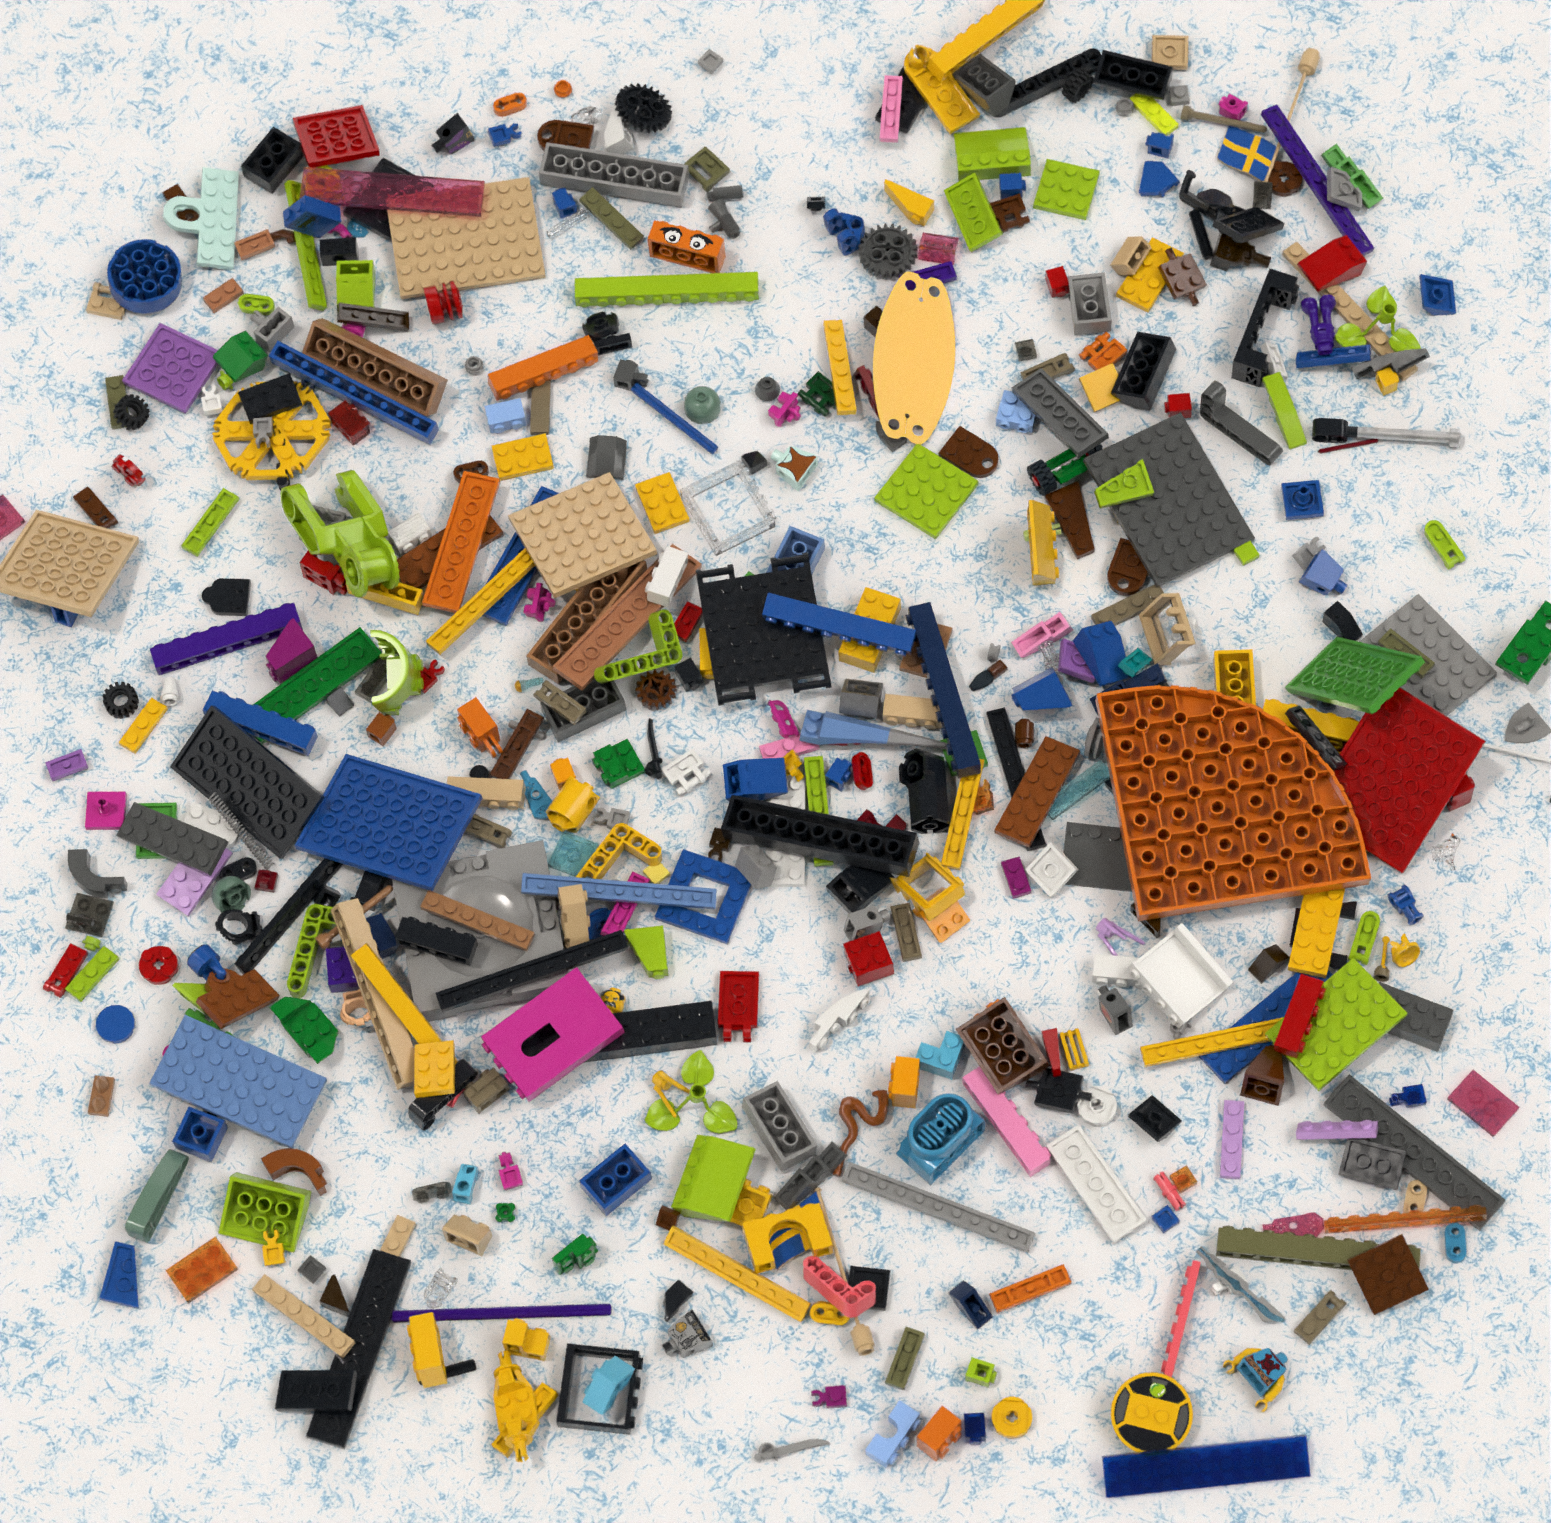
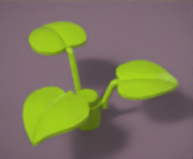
[1335,285,1421,352]
[645,1050,737,1134]

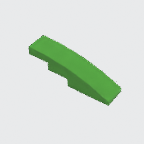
[1321,144,1383,209]

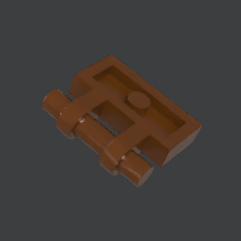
[990,194,1030,233]

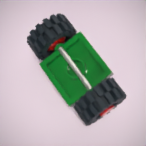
[1027,444,1103,496]

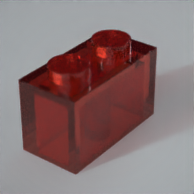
[328,400,370,446]

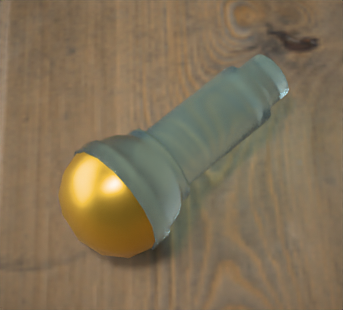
[515,677,544,692]

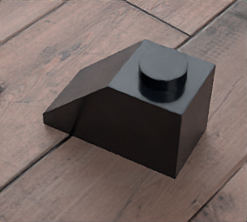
[1322,601,1363,641]

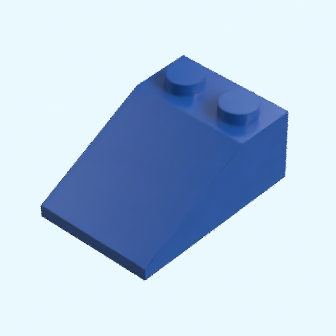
[1073,621,1131,687]

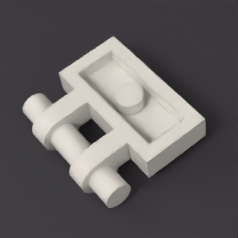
[661,748,711,796]

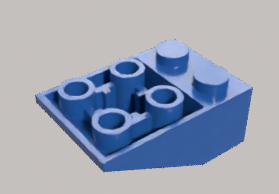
[723,758,788,802]

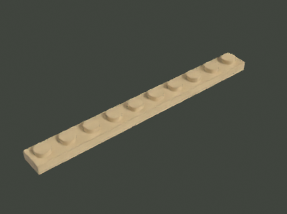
[1282,241,1418,381]

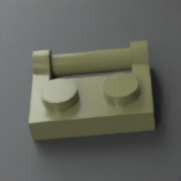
[684,146,730,192]

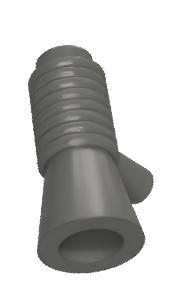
[708,199,740,239]

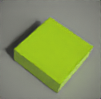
[1233,541,1260,566]

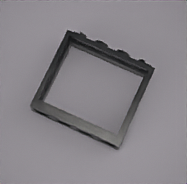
[556,1343,643,1435]

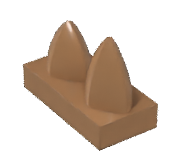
[88,1075,115,1117]

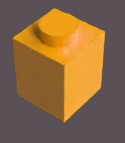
[550,757,576,791]

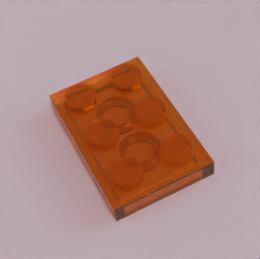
[165,1236,238,1304]

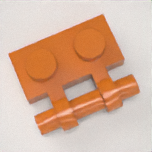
[1079,332,1128,371]

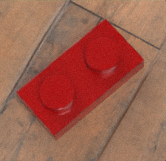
[674,601,703,642]

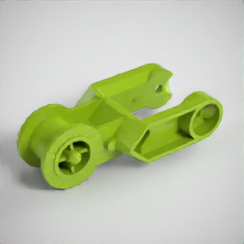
[280,470,400,598]

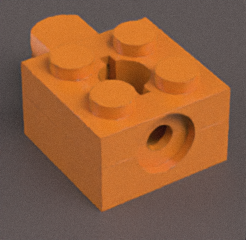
[457,697,503,758]

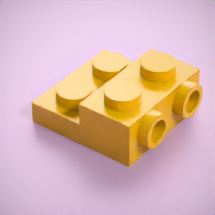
[730,1179,773,1226]

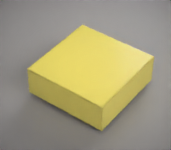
[643,863,670,884]

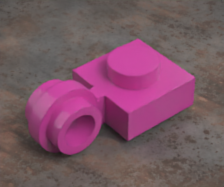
[498,1151,523,1191]

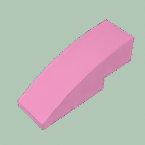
[1011,612,1073,658]

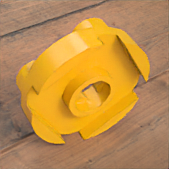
[992,1397,1032,1438]

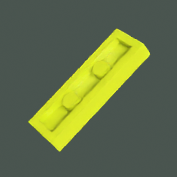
[1129,94,1179,136]

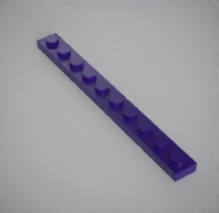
[1260,104,1374,256]

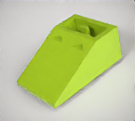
[336,260,376,307]

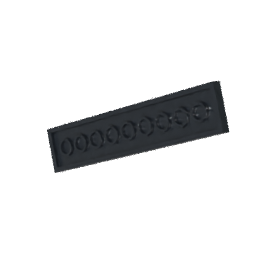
[306,1249,412,1449]

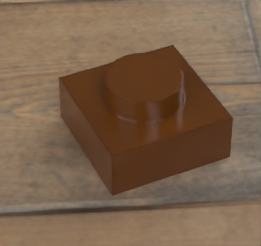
[655,1205,681,1231]

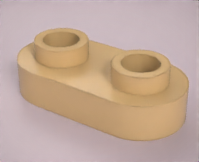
[1403,1180,1427,1220]

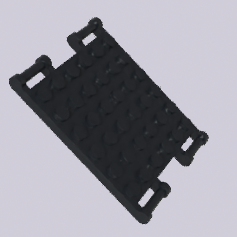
[695,552,832,706]

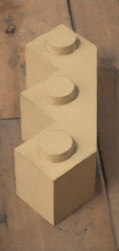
[558,884,591,949]

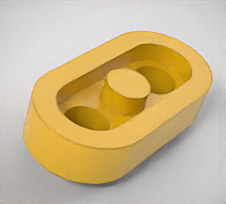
[810,1301,849,1325]

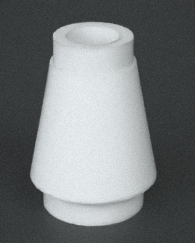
[160,677,179,707]

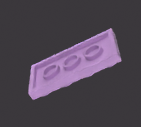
[156,848,233,917]

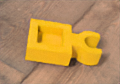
[262,1230,286,1266]

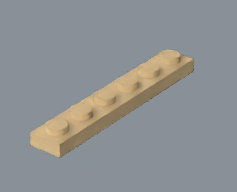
[252,1274,355,1358]

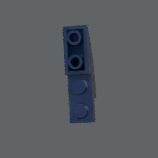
[1090,663,1167,715]

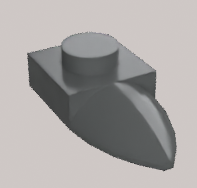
[876,421,907,453]

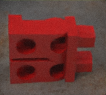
[299,550,347,595]

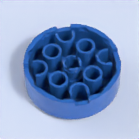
[107,239,182,314]

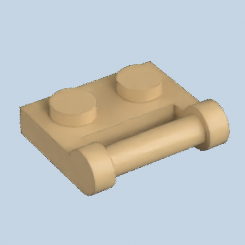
[86,282,125,320]

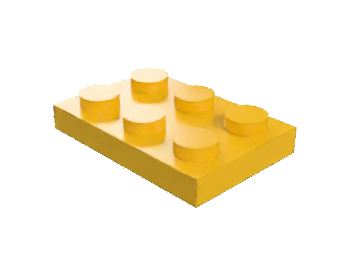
[491,433,554,481]
[635,472,690,534]
[414,1040,455,1098]

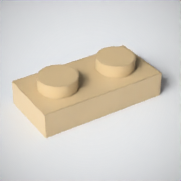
[380,1215,416,1257]

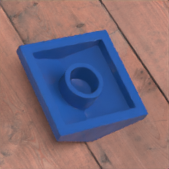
[1419,274,1456,316]

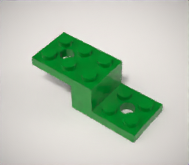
[1495,600,1551,685]

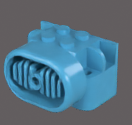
[896,1093,985,1185]

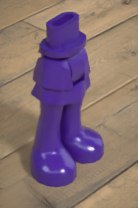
[1301,295,1336,355]

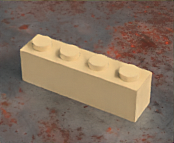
[883,694,943,729]
[447,776,526,810]

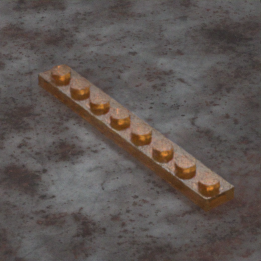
[1324,1205,1487,1234]

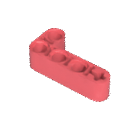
[803,1256,876,1318]

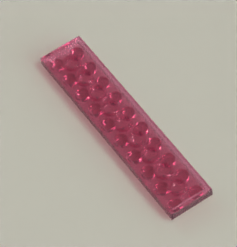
[300,167,485,217]

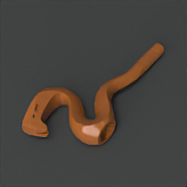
[833,1090,889,1177]

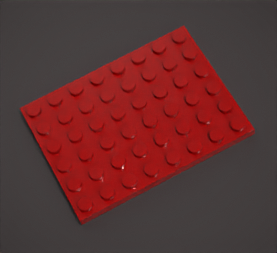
[1334,687,1486,873]

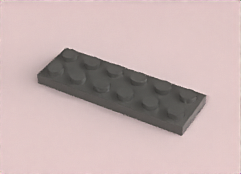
[1012,368,1109,458]
[116,802,229,876]

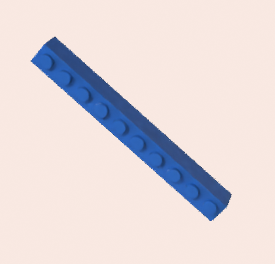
[269,341,439,445]

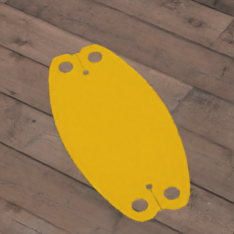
[873,271,955,445]

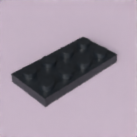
[875,65,925,134]
[275,1370,357,1412]

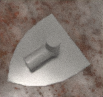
[1505,702,1551,743]

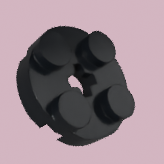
[582,312,619,341]

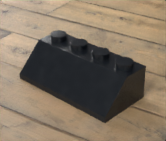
[1093,50,1173,100]
[1111,332,1176,411]

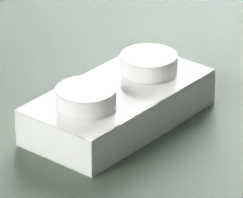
[1260,342,1288,380]

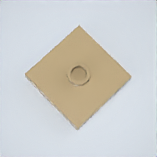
[1152,35,1188,70]

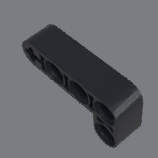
[408,1059,478,1131]

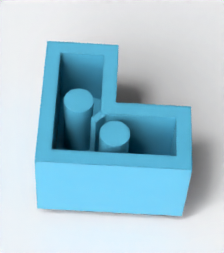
[915,1031,965,1080]
[583,1356,635,1415]

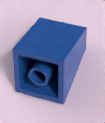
[1011,667,1073,711]

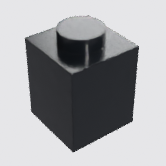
[674,658,703,692]

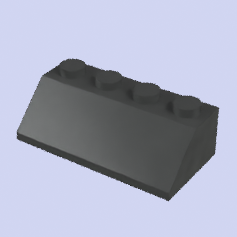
[952,54,1016,116]

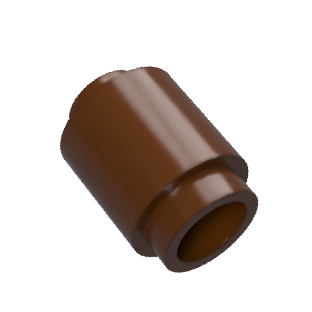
[1015,719,1034,748]

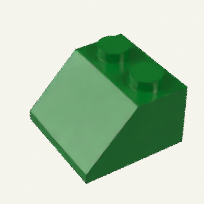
[213,330,268,383]

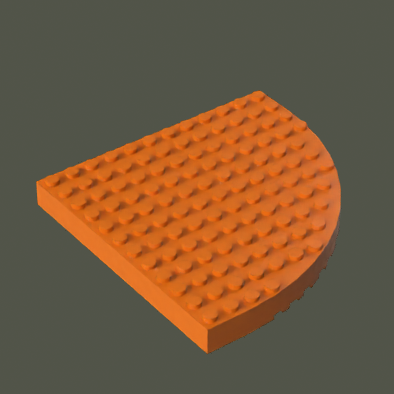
[1095,685,1371,922]

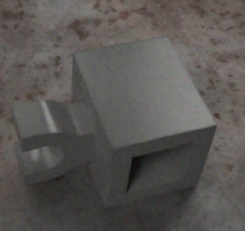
[613,359,649,391]

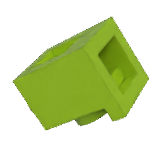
[965,1357,997,1387]

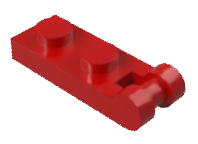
[43,943,88,998]

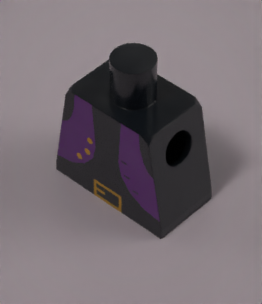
[431,113,475,154]

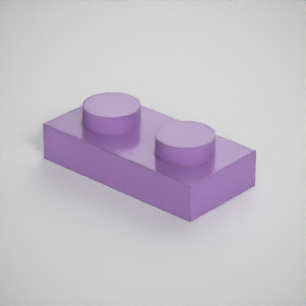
[45,749,88,782]

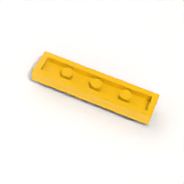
[491,1382,559,1458]

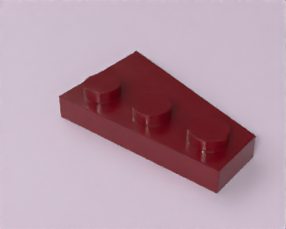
[853,365,880,420]

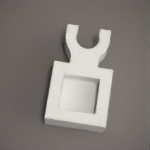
[201,385,222,416]

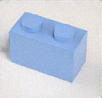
[484,398,527,433]

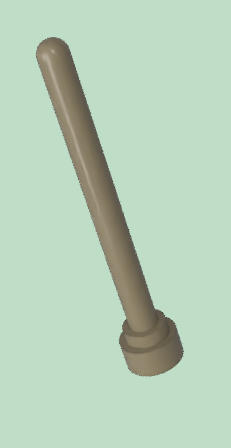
[1181,105,1267,133]

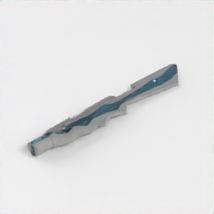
[1196,1246,1286,1322]

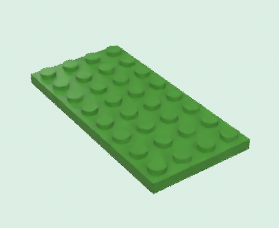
[1285,637,1425,714]

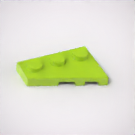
[1094,459,1154,509]

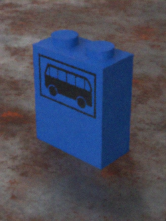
[283,195,341,238]

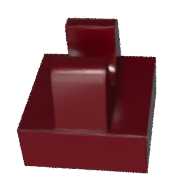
[255,869,278,893]

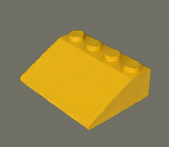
[1027,500,1059,585]

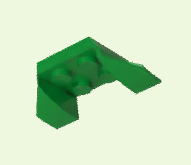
[270,997,339,1064]

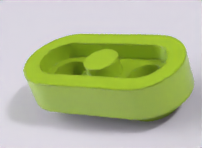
[238,294,275,316]

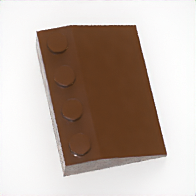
[955,997,1050,1095]

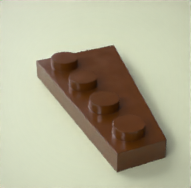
[1044,481,1094,560]

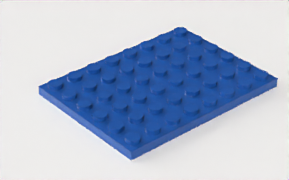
[295,754,483,891]

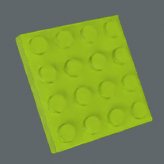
[874,444,979,540]

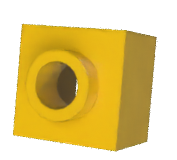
[1375,367,1399,396]

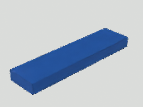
[1296,345,1371,368]

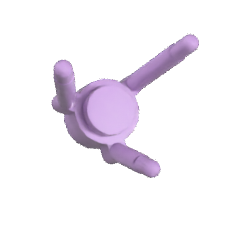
[1096,918,1145,956]

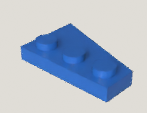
[100,1241,139,1309]

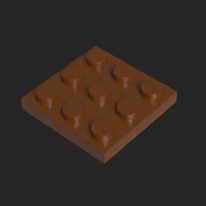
[1347,1234,1429,1315]

